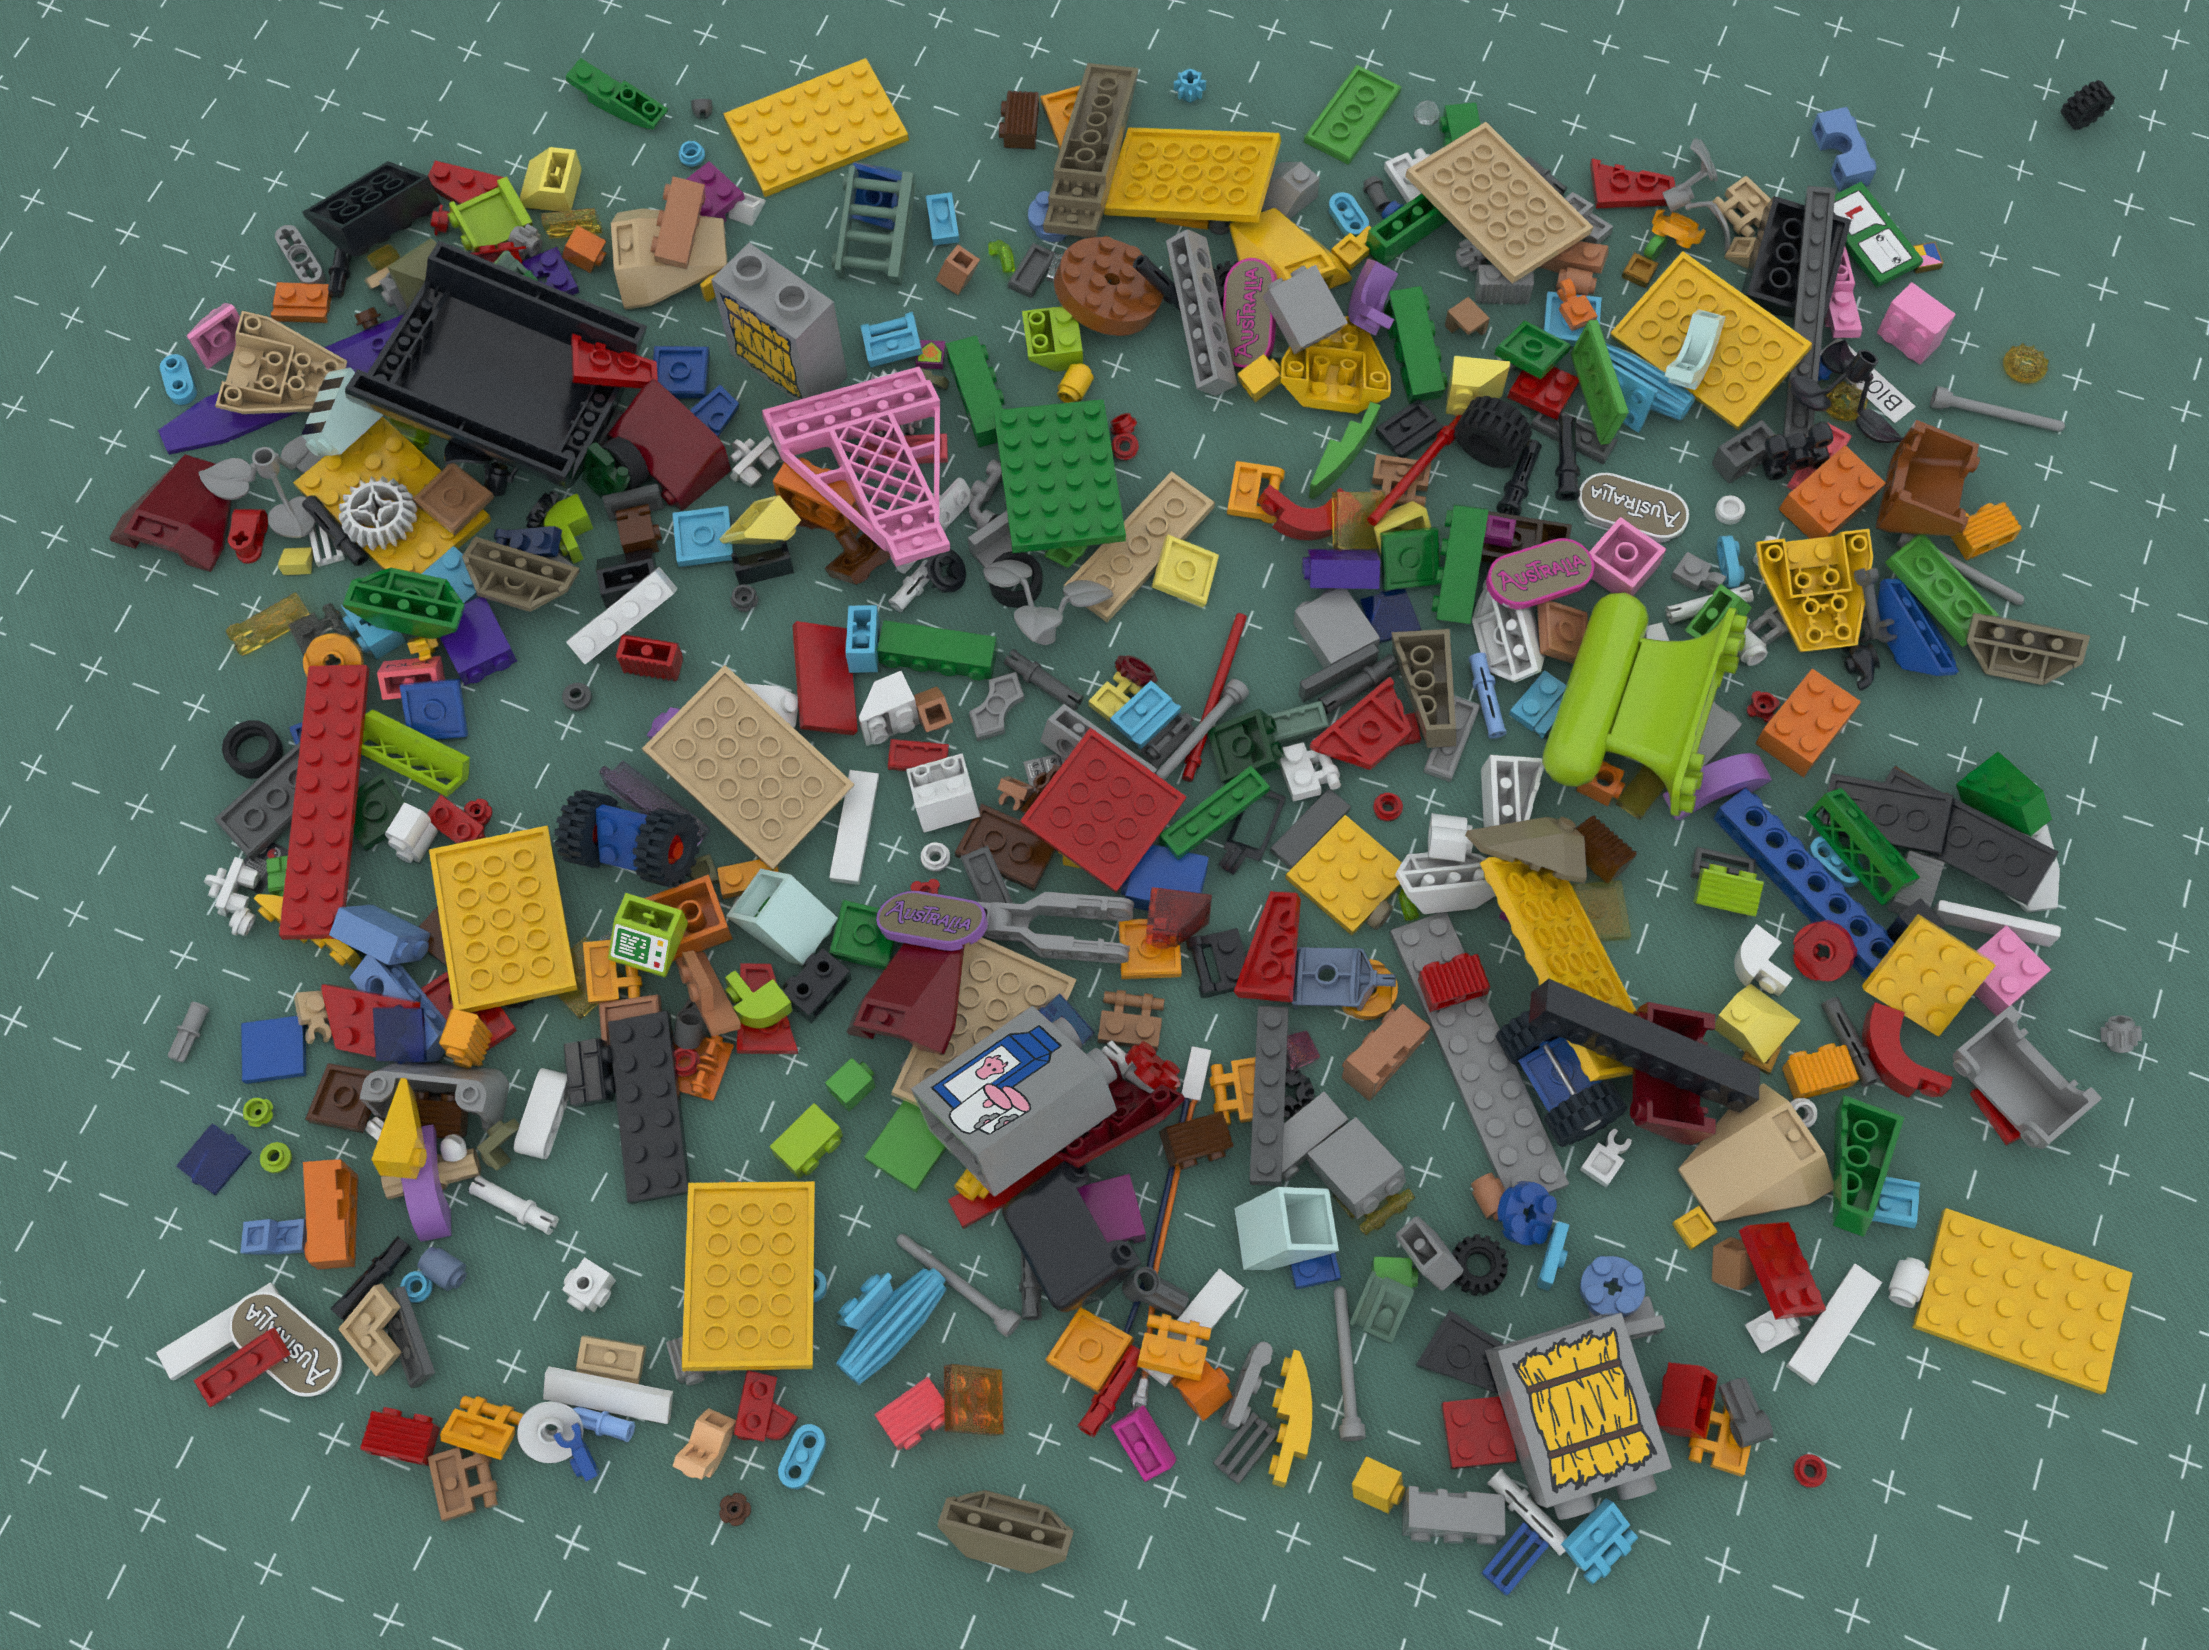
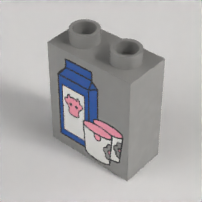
[911,1006,1117,1197]

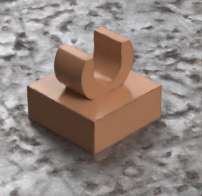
[997,776,1035,811]

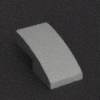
[1565,192,1613,244]

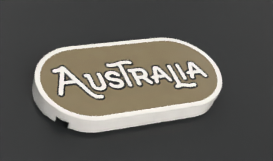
[1577,473,1689,543]
[229,1291,343,1397]

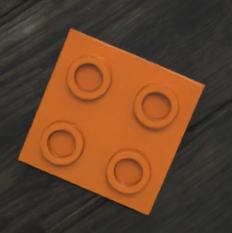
[673,1035,734,1102]

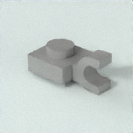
[1671,552,1726,594]

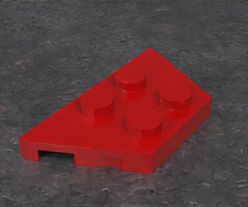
[1310,677,1412,770]
[321,984,421,1059]

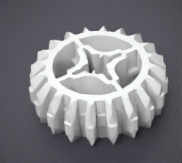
[339,476,417,551]

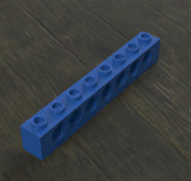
[1713,787,1895,980]

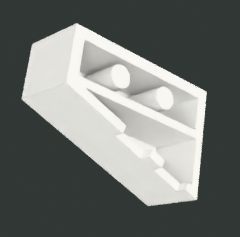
[1481,755,1544,827]

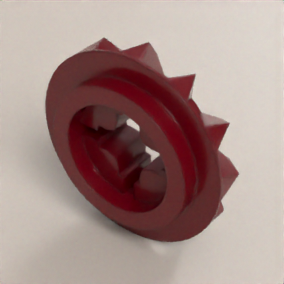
[1115,655,1158,687]

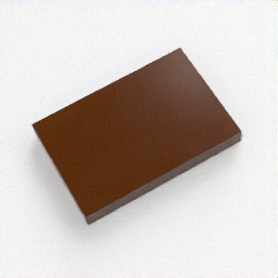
[955,803,1056,892]

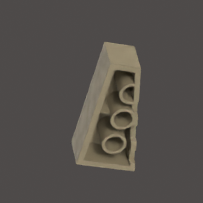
[1391,629,1456,748]

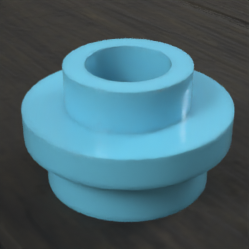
[678,141,705,167]
[400,1271,433,1303]

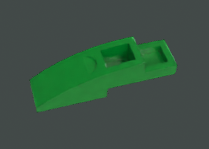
[566,58,668,130]

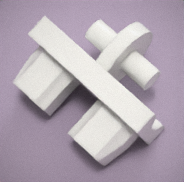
[730,436,780,488]
[204,857,260,917]

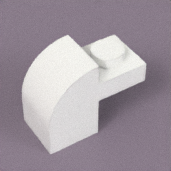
[1734,924,1793,997]

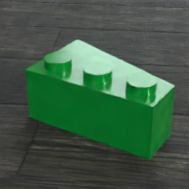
[1956,751,2052,836]

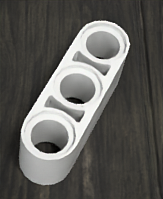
[514,1068,569,1160]

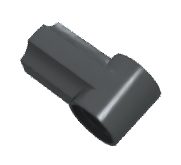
[1122,1267,1189,1319]
[1718,1377,1773,1448]

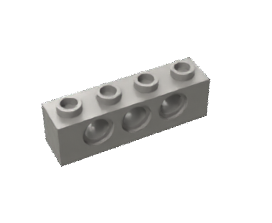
[1040,704,1158,773]

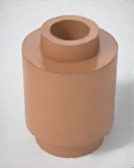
[1555,267,1597,296]
[1471,1173,1506,1222]

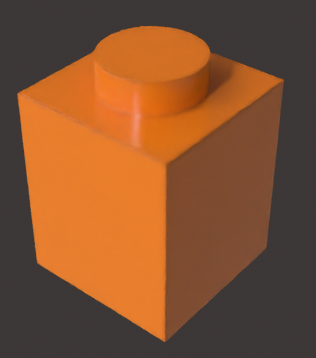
[562,225,607,273]

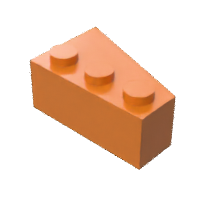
[303,1159,358,1270]

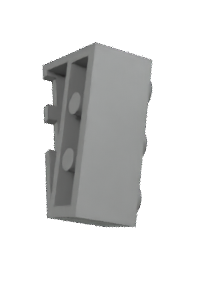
[1402,1486,1505,1545]

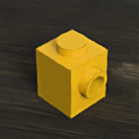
[1237,354,1281,402]
[1352,1456,1406,1514]

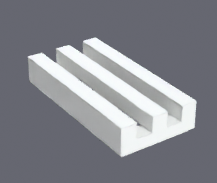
[309,522,346,567]

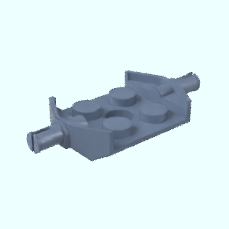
[1291,947,1396,1011]

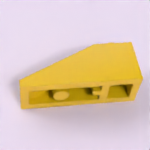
[371,1078,427,1179]

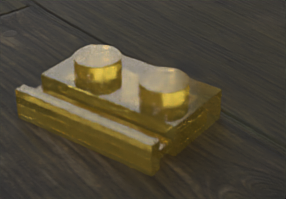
[541,208,602,239]

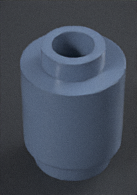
[417,1247,467,1291]

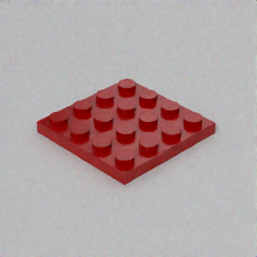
[1020,727,1187,893]

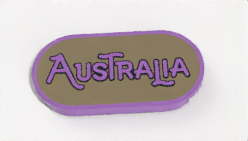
[876,891,988,951]

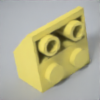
[519,147,582,213]

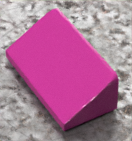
[1111,1405,1176,1482]

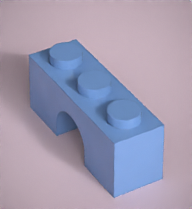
[1811,107,1876,192]

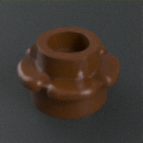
[354,307,381,329]
[719,1493,751,1526]

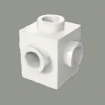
[562,1257,616,1312]

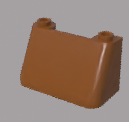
[1876,420,1980,536]

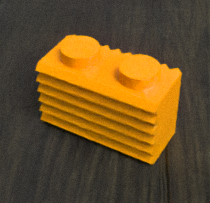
[1950,502,2021,561]
[439,1009,493,1069]
[1782,1043,1859,1100]

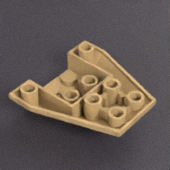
[611,208,728,310]
[215,311,347,414]
[1678,1083,1834,1223]

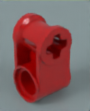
[228,509,268,564]

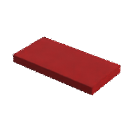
[792,621,858,735]

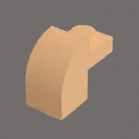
[672,1408,736,1480]

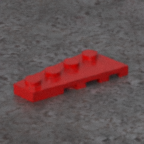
[1234,891,1301,1002]

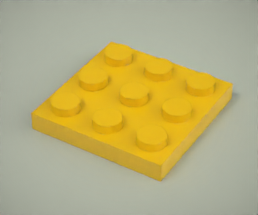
[1285,815,1402,936]
[1862,914,1996,1037]

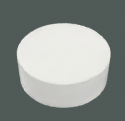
[1715,495,1745,525]

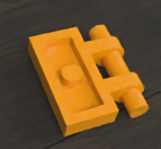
[583,940,643,1004]
[1209,1057,1255,1125]
[1137,1314,1212,1381]
[440,1395,524,1460]
[1688,1399,1751,1477]

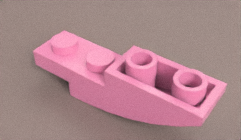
[1824,246,1862,338]

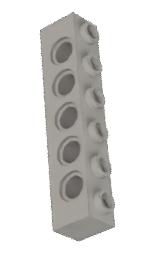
[1166,229,1237,396]

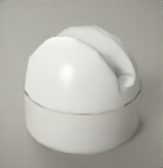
[440,1134,467,1162]

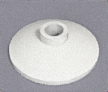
[517,1401,584,1463]

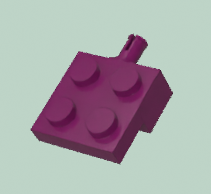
[686,161,745,222]

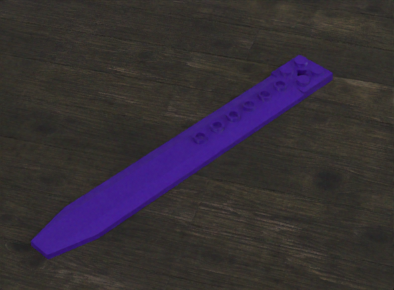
[158,247,580,455]

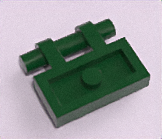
[582,442,630,498]

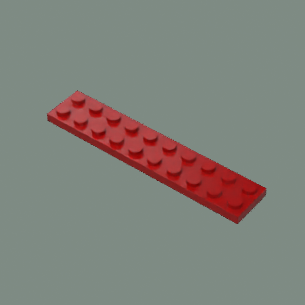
[279,665,370,940]

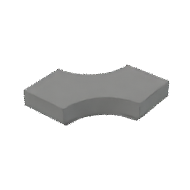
[969,672,1025,741]

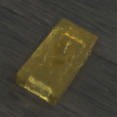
[1616,765,1666,820]

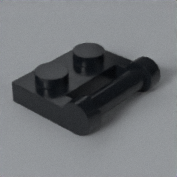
[1185,928,1246,998]

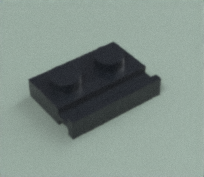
[1375,399,1444,458]

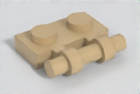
[1712,176,1771,237]

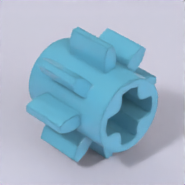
[1174,68,1206,103]

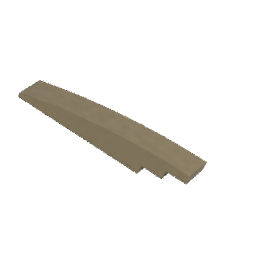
[1043,63,1138,238]

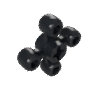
[1762,422,1833,480]

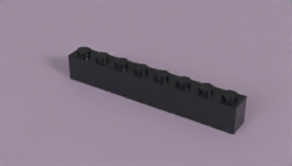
[1529,978,1760,1112]

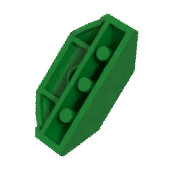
[342,568,465,639]

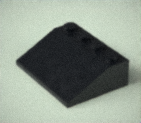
[302,161,441,257]
[1741,196,1852,320]

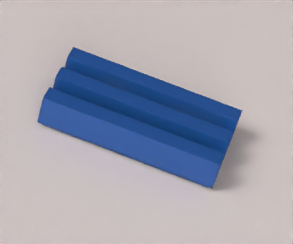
[1481,1522,1549,1596]

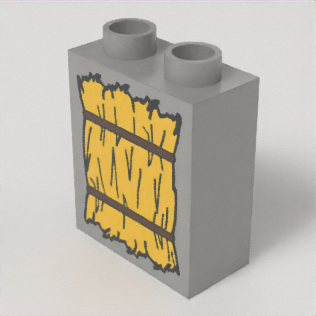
[711,243,847,401]
[1485,1313,1672,1520]

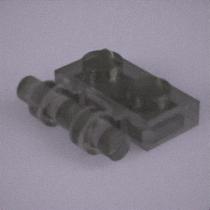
[288,603,354,665]

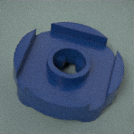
[1497,1181,1557,1245]

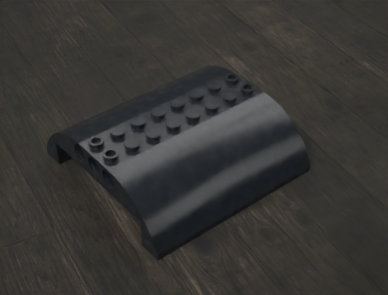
[345,241,647,489]

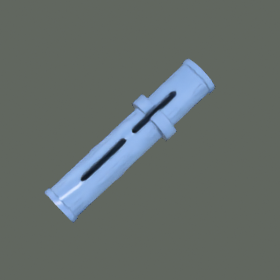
[1468,653,1507,739]

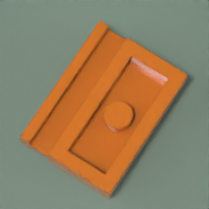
[271,282,332,323]

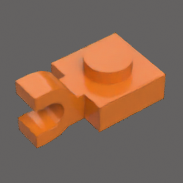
[1557,278,1598,331]

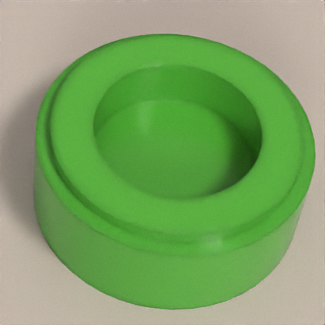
[1644,235,1668,261]

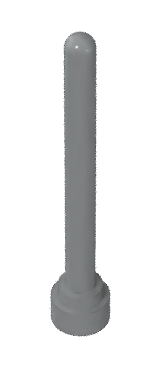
[1930,386,2065,432]
[1896,533,2025,605]
[1155,679,1249,781]
[896,1234,1022,1338]
[1334,1286,1366,1441]

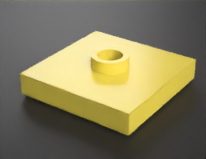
[1152,534,1219,608]

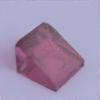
[1287,1031,1320,1070]

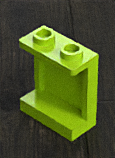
[447,176,533,256]

